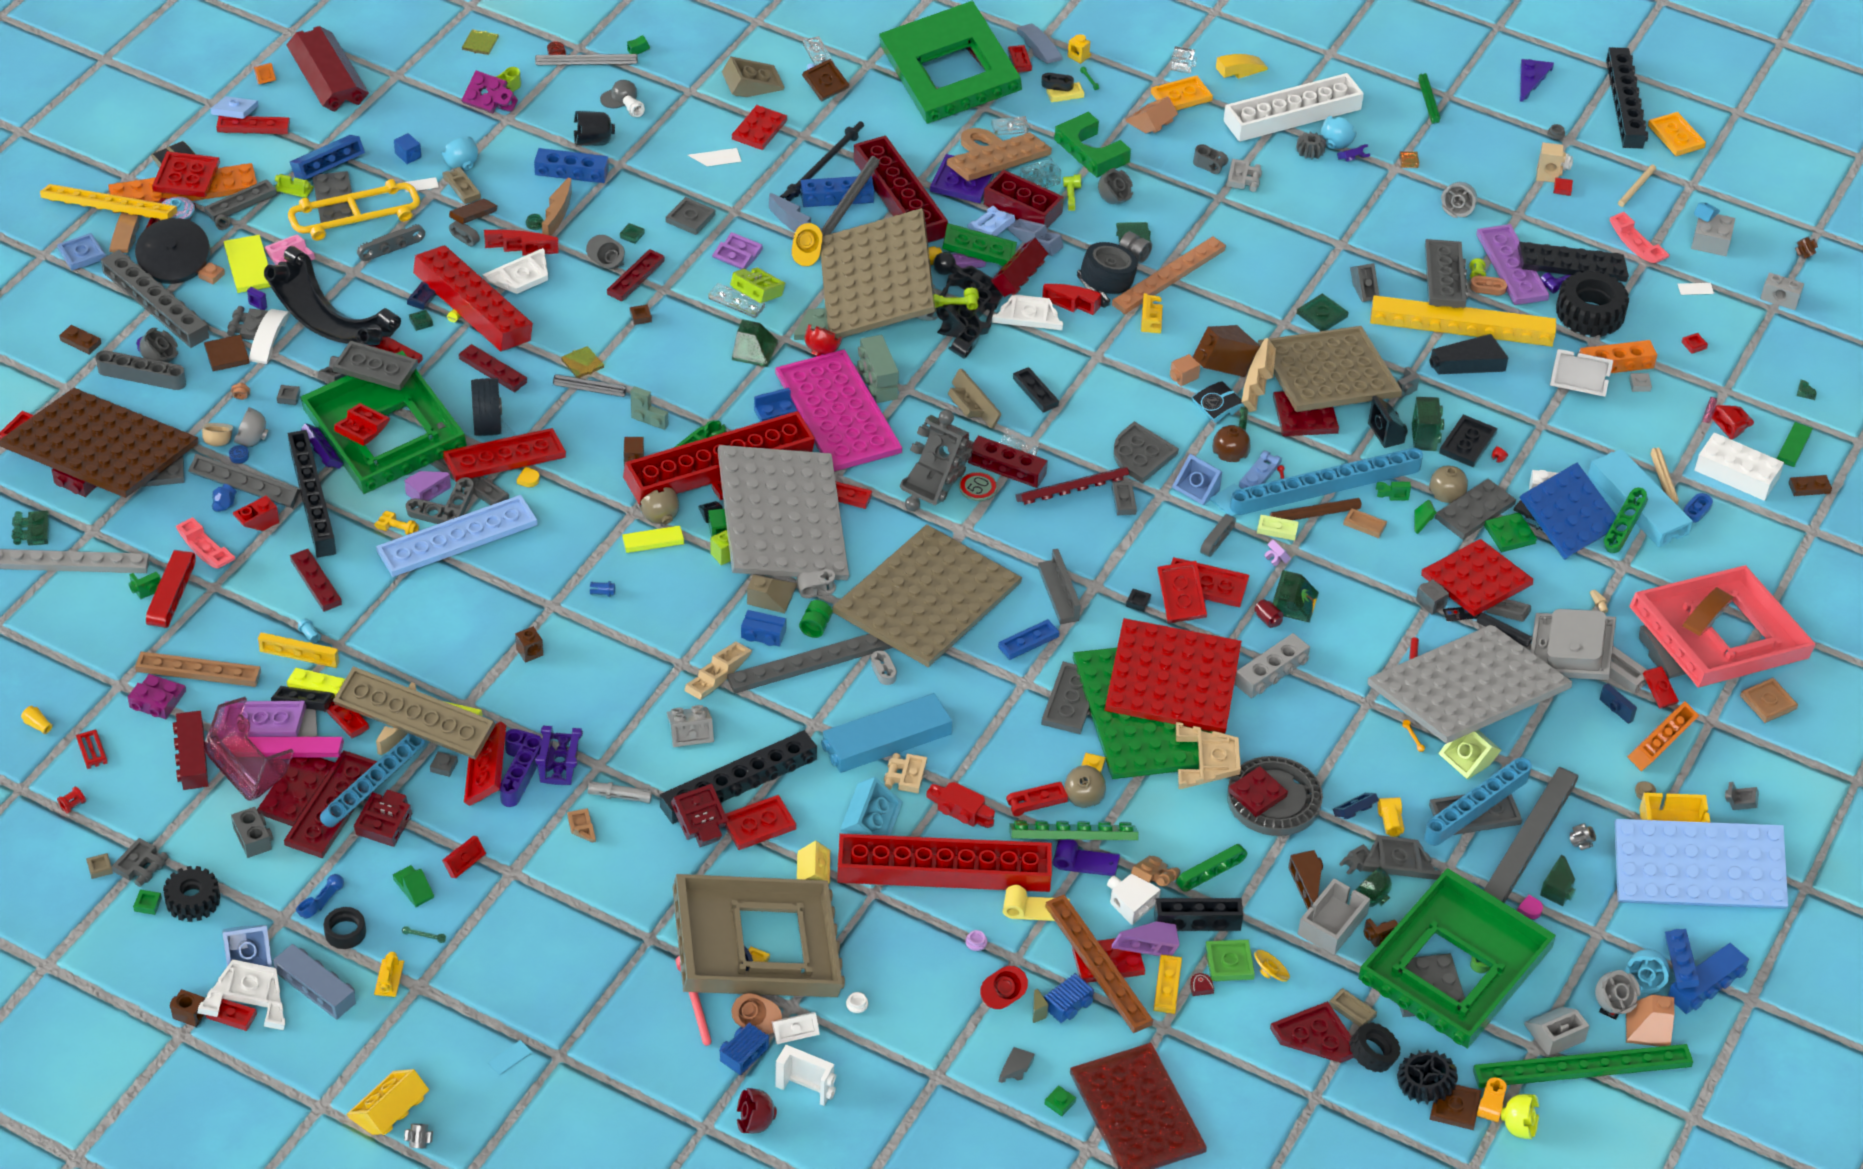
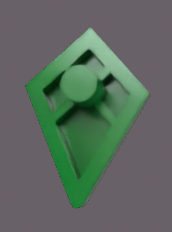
[1414,500,1437,534]

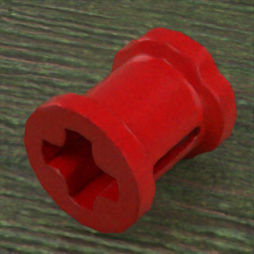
[57,786,86,814]

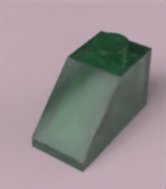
[1540,855,1576,906]

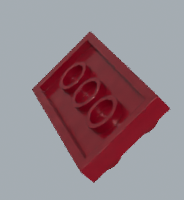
[257,757,335,826]

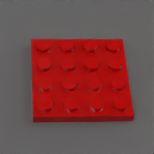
[1421,539,1533,616]

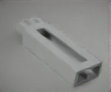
[1610,646,1647,694]

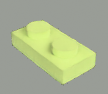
[1257,515,1299,541]

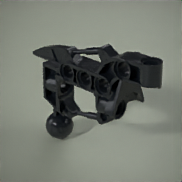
[933,252,1003,359]

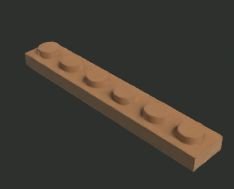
[135,652,261,687]

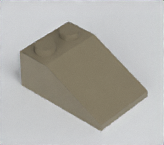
[722,56,785,97]

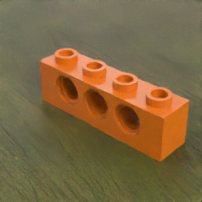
[1579,340,1657,373]
[1627,701,1699,771]

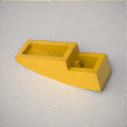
[1216,54,1268,79]

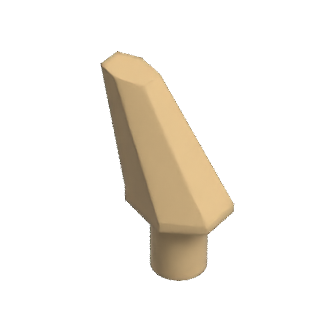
[1590,590,1608,613]

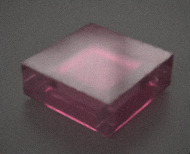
[1702,397,1717,424]

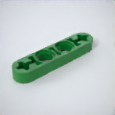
[1604,487,1648,553]
[1176,844,1248,892]

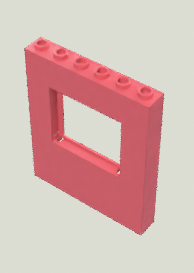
[1629,565,1816,688]

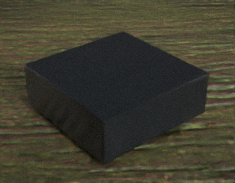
[1126,589,1151,612]

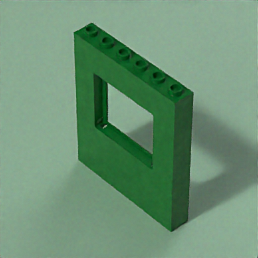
[879,0,1022,124]
[300,351,467,494]
[1358,868,1556,1049]

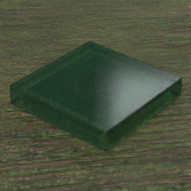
[1296,293,1349,331]

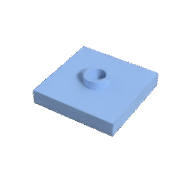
[211,96,258,119]

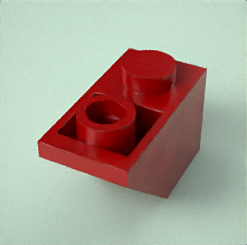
[233,495,279,531]

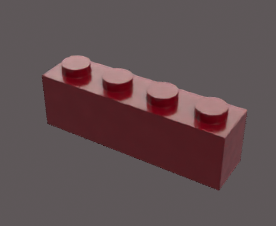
[991,237,1048,297]
[173,710,209,790]

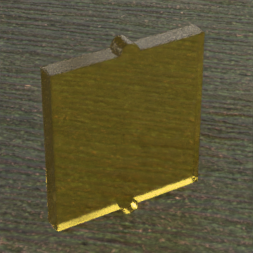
[462,29,499,55]
[561,346,604,378]

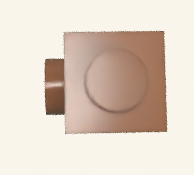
[1170,354,1200,386]

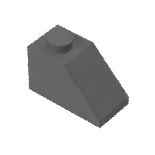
[1350,263,1379,302]

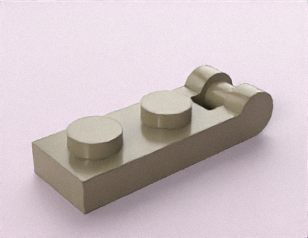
[443,167,481,204]

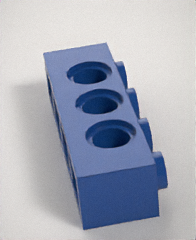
[534,148,609,183]

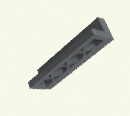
[1038,549,1081,624]

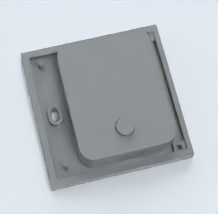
[1530,609,1616,680]

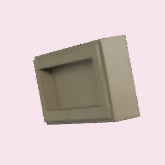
[1329,988,1377,1027]

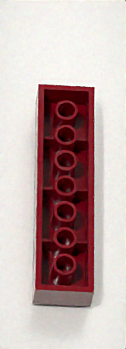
[854,135,948,243]

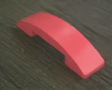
[1610,212,1669,263]
[176,517,235,569]

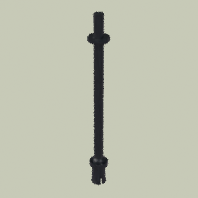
[780,121,864,201]

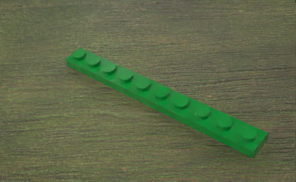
[1473,1044,1693,1088]

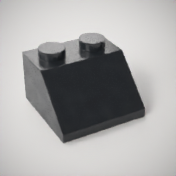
[1368,396,1408,448]

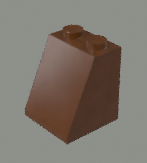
[1193,325,1260,377]

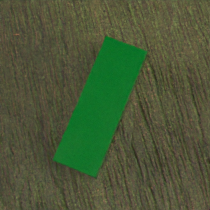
[1777,422,1813,467]

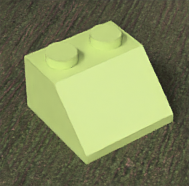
[1438,730,1501,779]

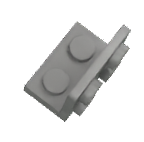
[666,705,714,747]

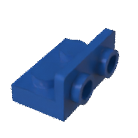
[754,388,797,422]

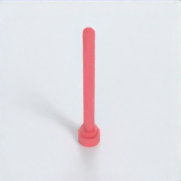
[675,956,711,1046]

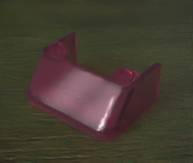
[204,697,294,801]

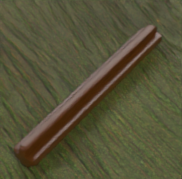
[1270,498,1362,520]

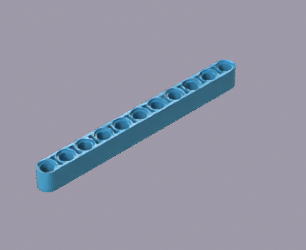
[1230,448,1423,515]

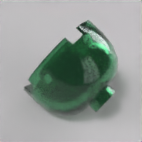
[1350,866,1392,907]

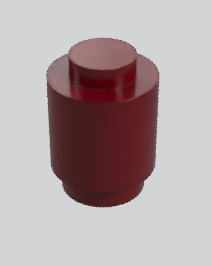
[1254,599,1283,628]

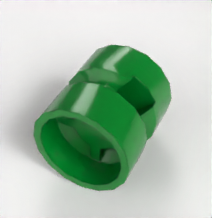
[799,600,833,638]

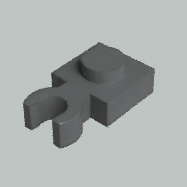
[1339,844,1370,875]

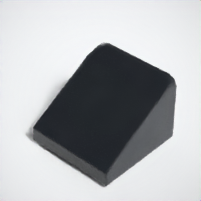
[698,501,723,523]

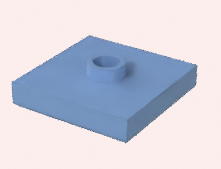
[57,233,106,271]

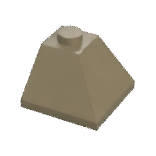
[747,574,797,614]

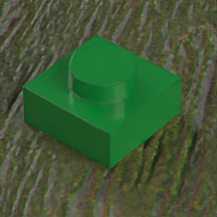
[133,889,162,915]
[1044,1085,1076,1116]

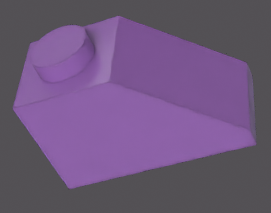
[404,471,451,501]

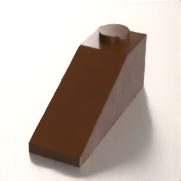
[1288,850,1323,910]

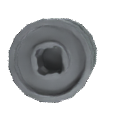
[1119,231,1152,263]

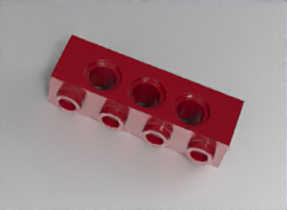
[968,435,1048,488]

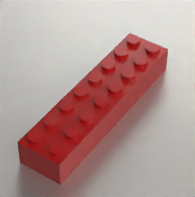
[413,245,533,352]

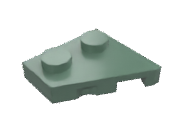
[794,308,828,340]

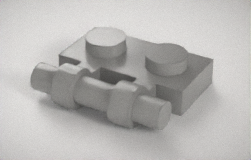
[1227,159,1262,192]

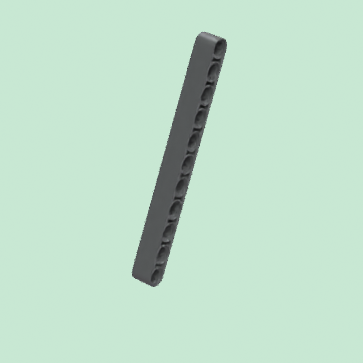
[1484,767,1579,903]

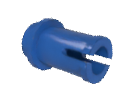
[590,581,615,597]

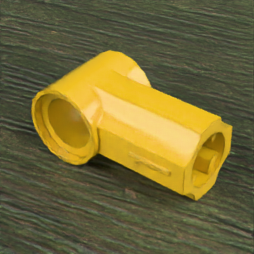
[1377,797,1404,837]

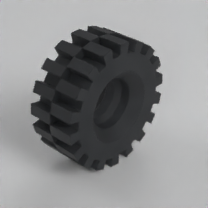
[163,866,220,922]

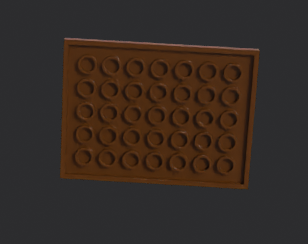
[0,388,198,498]

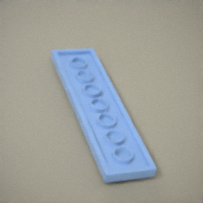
[376,495,537,577]

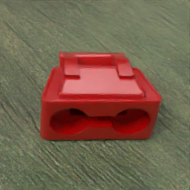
[1712,405,1754,440]

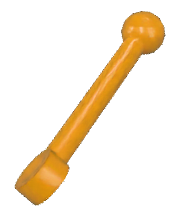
[1402,720,1425,752]

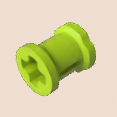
[1469,258,1486,279]

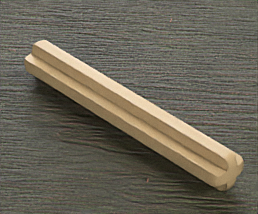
[1650,448,1679,505]

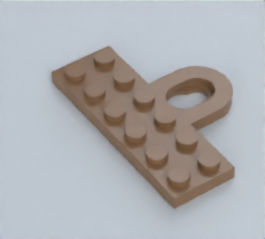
[947,128,1052,181]

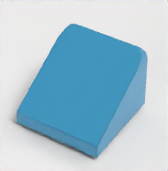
[1694,202,1720,222]

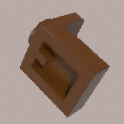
[1363,918,1398,947]

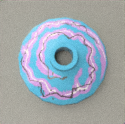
[162,197,195,220]

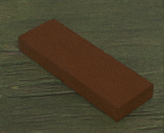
[449,198,498,224]

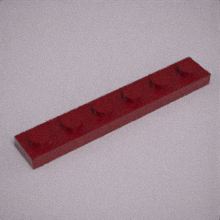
[1015,467,1129,505]

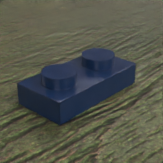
[1332,793,1379,819]

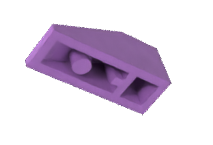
[1112,921,1180,956]

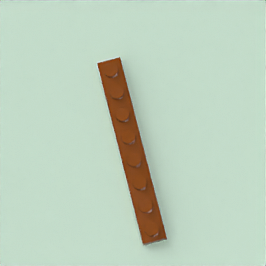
[1045,894,1153,1033]

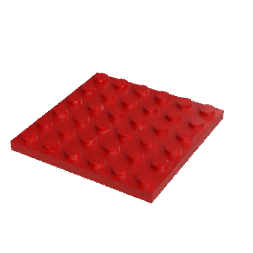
[1104,618,1242,734]

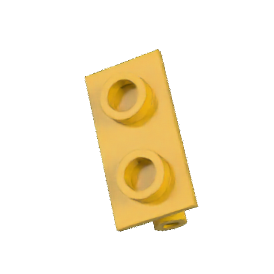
[374,952,404,997]

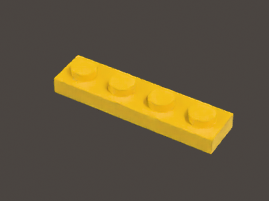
[258,632,339,668]

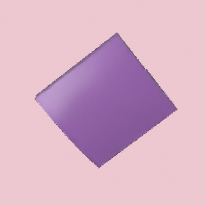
[712,232,763,269]

